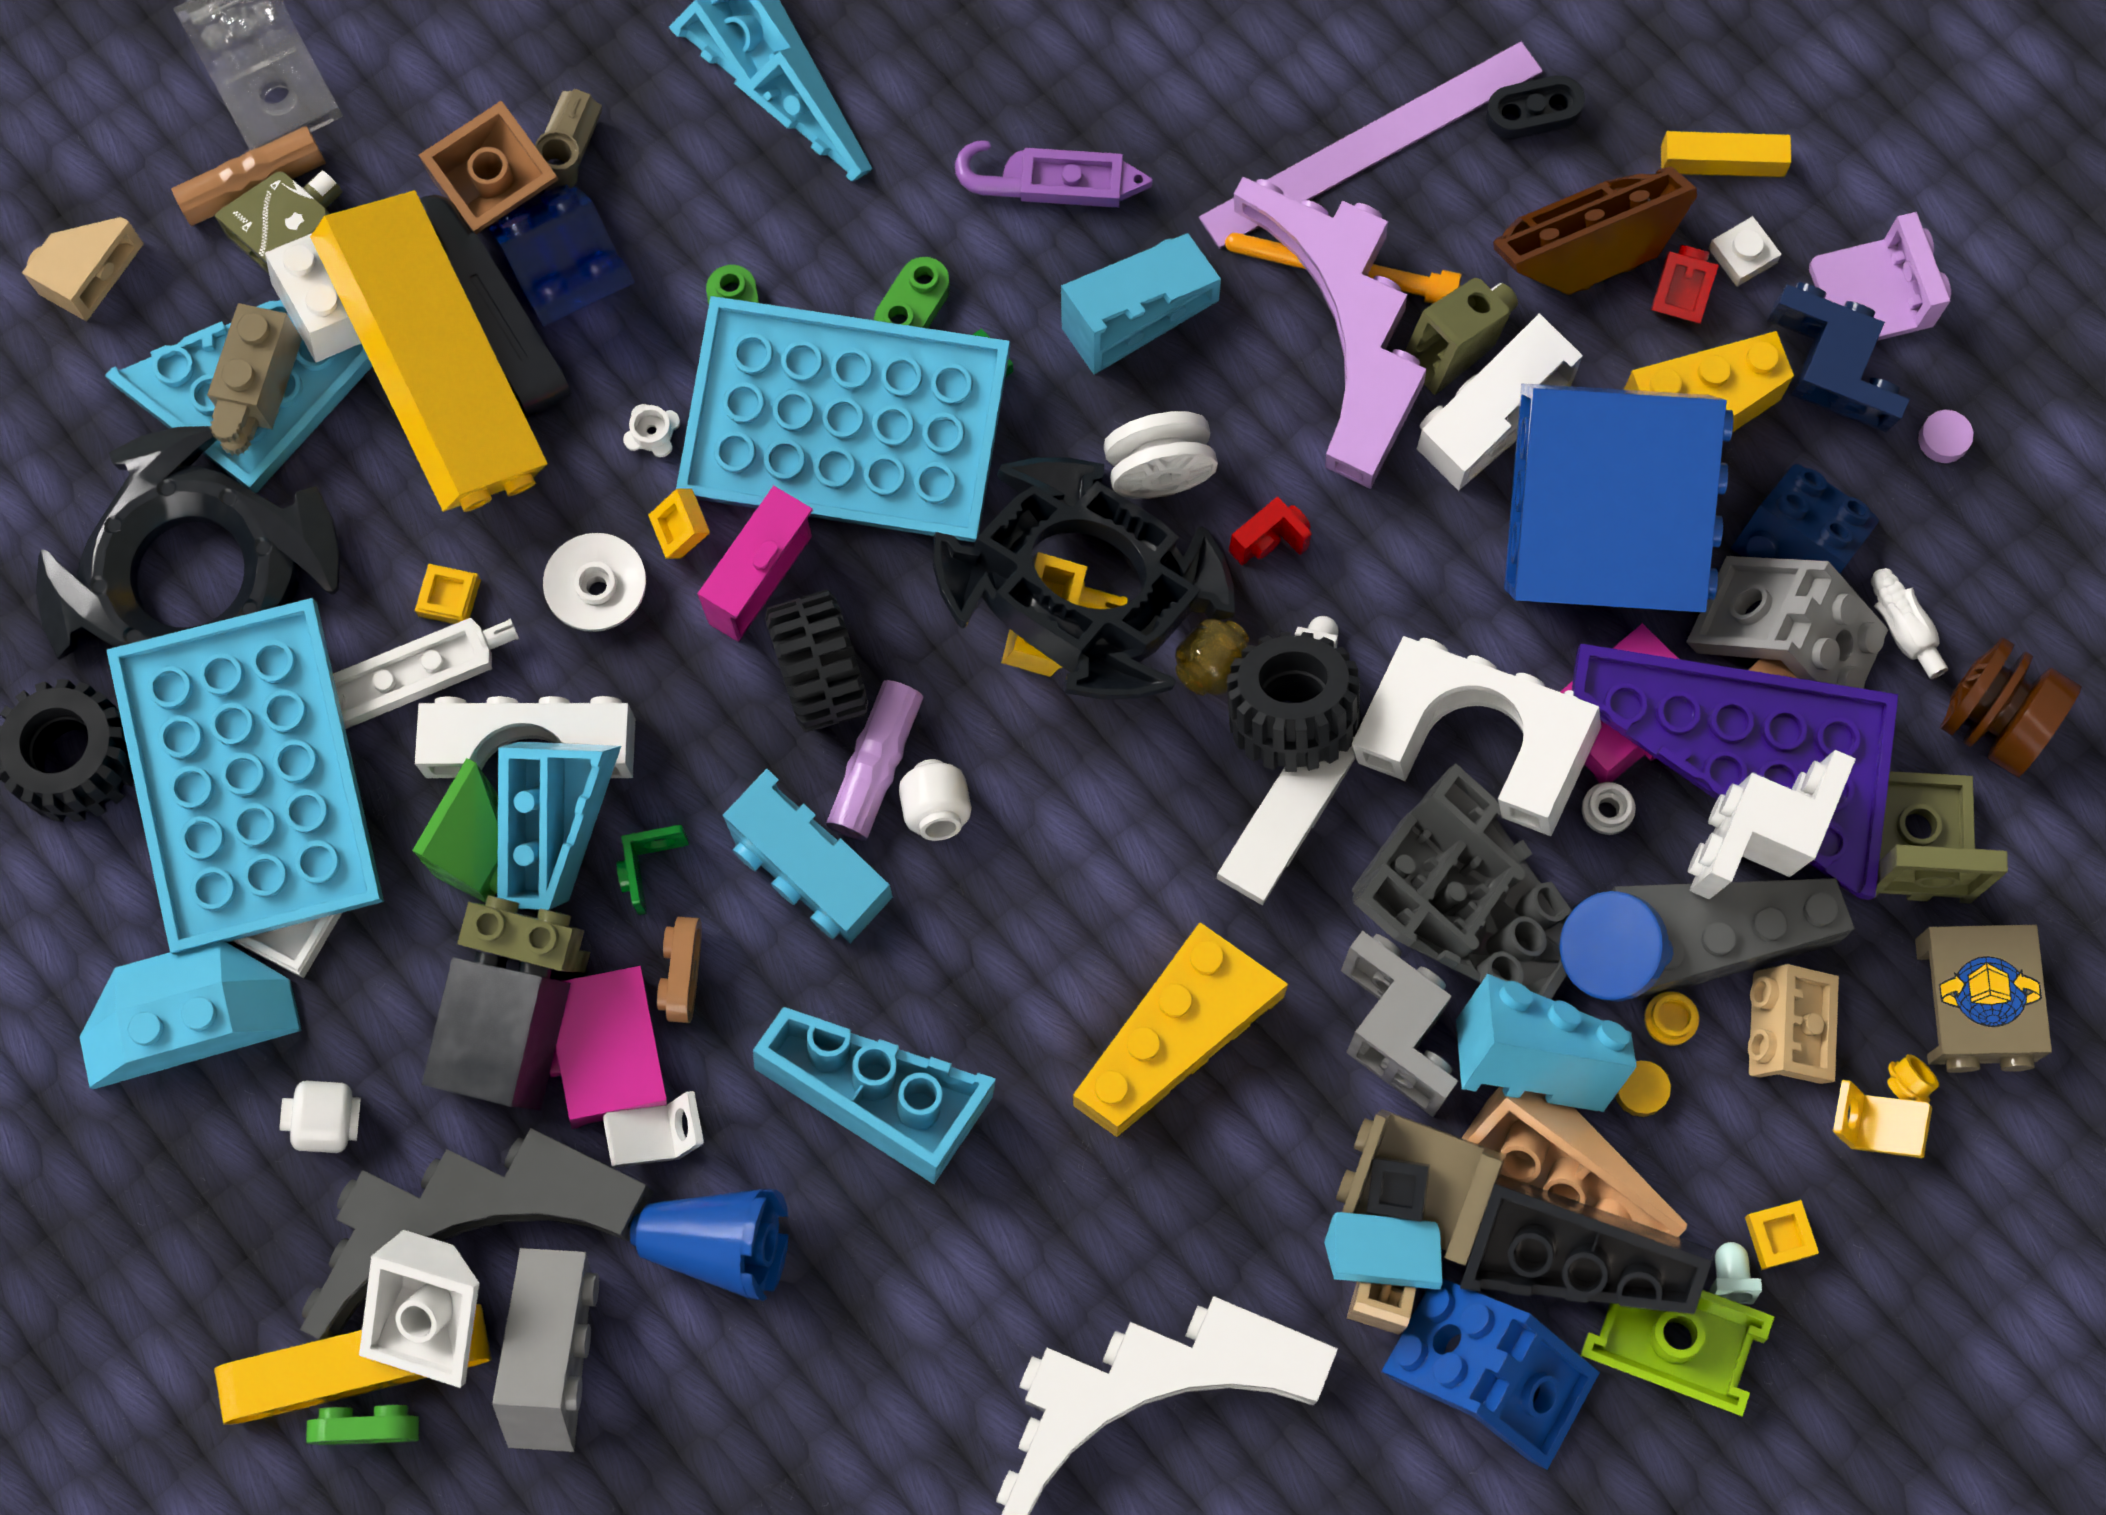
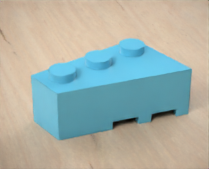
[723,768,893,944]

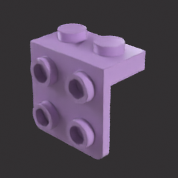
[1809,212,1951,341]

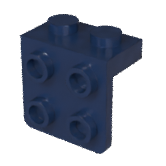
[1731,464,1879,574]

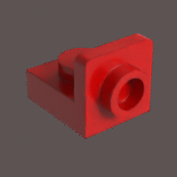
[1651,245,1719,324]
[1229,496,1312,566]

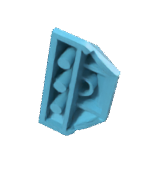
[80,942,302,1089]

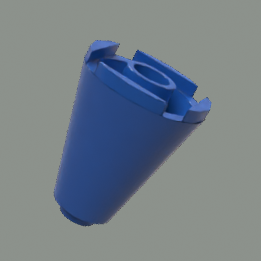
[630,1188,789,1301]

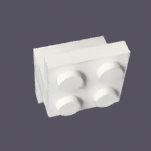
[1688,750,1856,899]

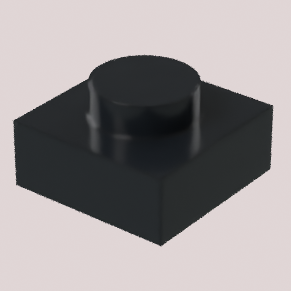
[1367,1156,1430,1221]

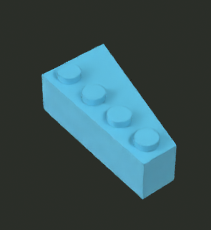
[753,1007,996,1184]

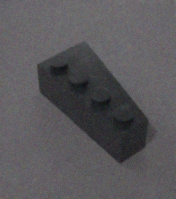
[1460,1174,1713,1314]

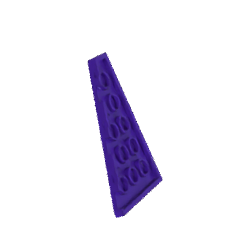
[1572,644,1898,900]

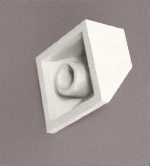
[359,1230,479,1388]

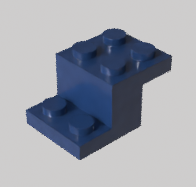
[1767,282,1910,432]

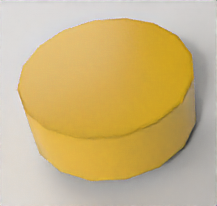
[1615,1060,1671,1117]

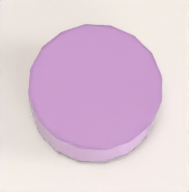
[1918,410,1974,463]

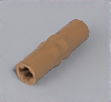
[171,125,326,226]

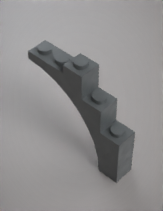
[300,1128,654,1340]

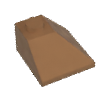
[419,100,558,234]

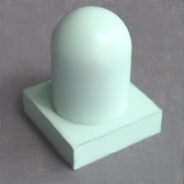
[1708,1242,1762,1304]

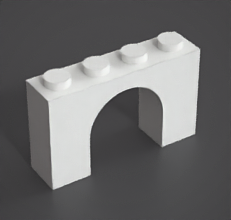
[1352,636,1601,836]

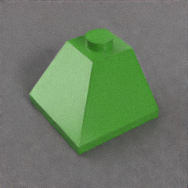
[412,758,498,903]

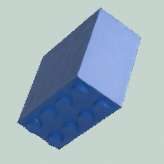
[1504,383,1733,613]

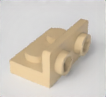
[1748,964,1839,1084]

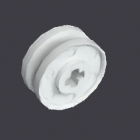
[1103,411,1218,499]

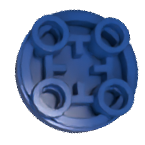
[1560,891,1674,1002]

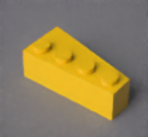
[1073,922,1288,1137]

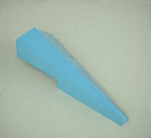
[669,0,872,181]

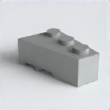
[492,1248,599,1452]

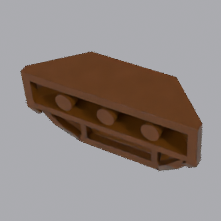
[1493,166,1697,295]

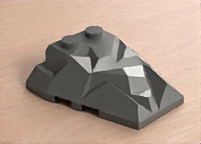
[1352,763,1572,999]

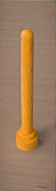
[1225,233,1462,304]

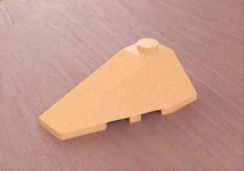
[1462,1087,1687,1237]

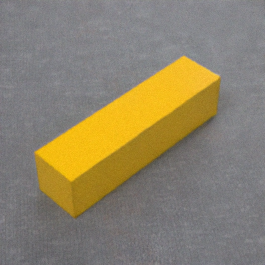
[1661,131,1791,177]

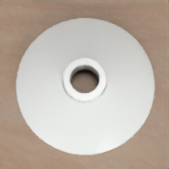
[543,533,646,632]

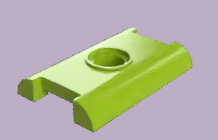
[1581,1290,1774,1417]

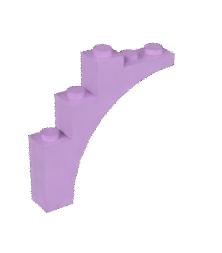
[1234,177,1426,489]

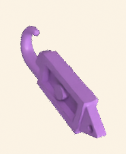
[955,141,1152,208]

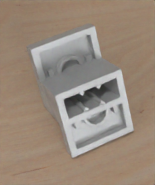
[1341,930,1458,1117]

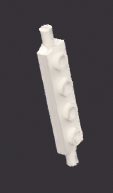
[333,618,519,729]

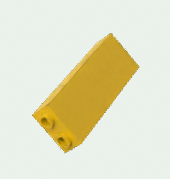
[310,190,548,512]

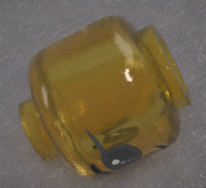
[1175,618,1249,696]

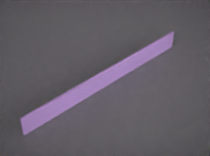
[1199,41,1543,249]

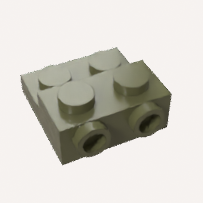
[457,895,591,973]

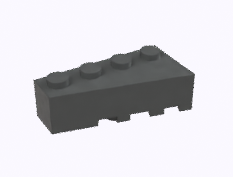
[1611,878,1855,1001]

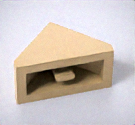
[1347,1282,1416,1335]

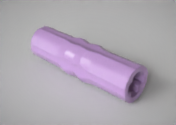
[826,680,924,841]

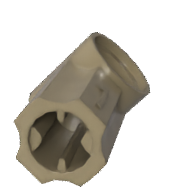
[535,89,602,194]

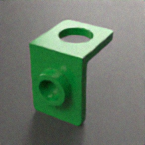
[616,825,689,915]

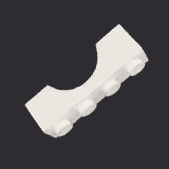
[415,696,635,778]

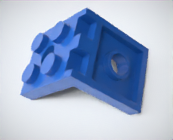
[1382,1278,1600,1470]

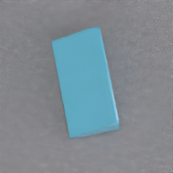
[1324,1212,1442,1289]

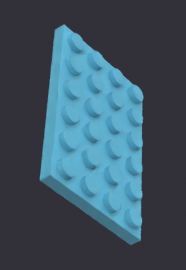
[676,296,1011,542]
[107,598,384,954]

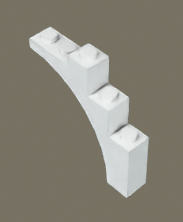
[996,1296,1338,1515]

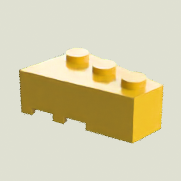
[1624,331,1794,433]

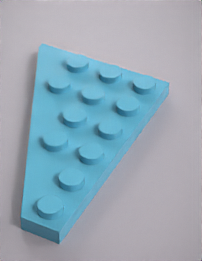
[105,300,372,493]

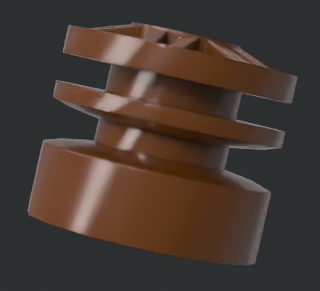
[1939,637,2082,778]

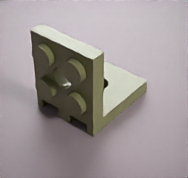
[1874,771,2008,904]

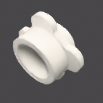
[623,404,680,457]

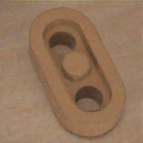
[657,916,702,1023]

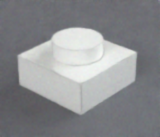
[1708,216,1782,287]

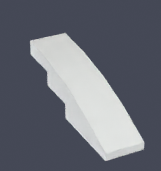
[1217,737,1356,906]

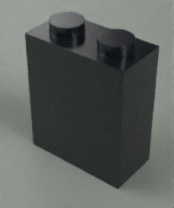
[422,951,571,1111]

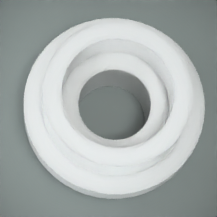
[1582,782,1636,835]

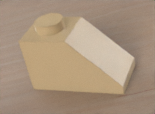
[22,217,144,322]

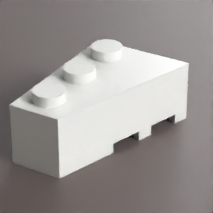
[1417,313,1583,491]

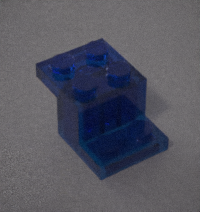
[488,184,635,327]

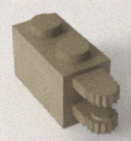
[207,303,302,456]

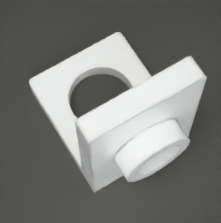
[603,1091,704,1167]

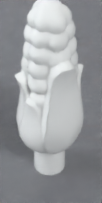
[1871,568,1948,679]

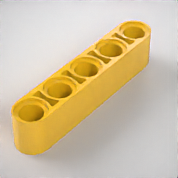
[214,1304,491,1425]

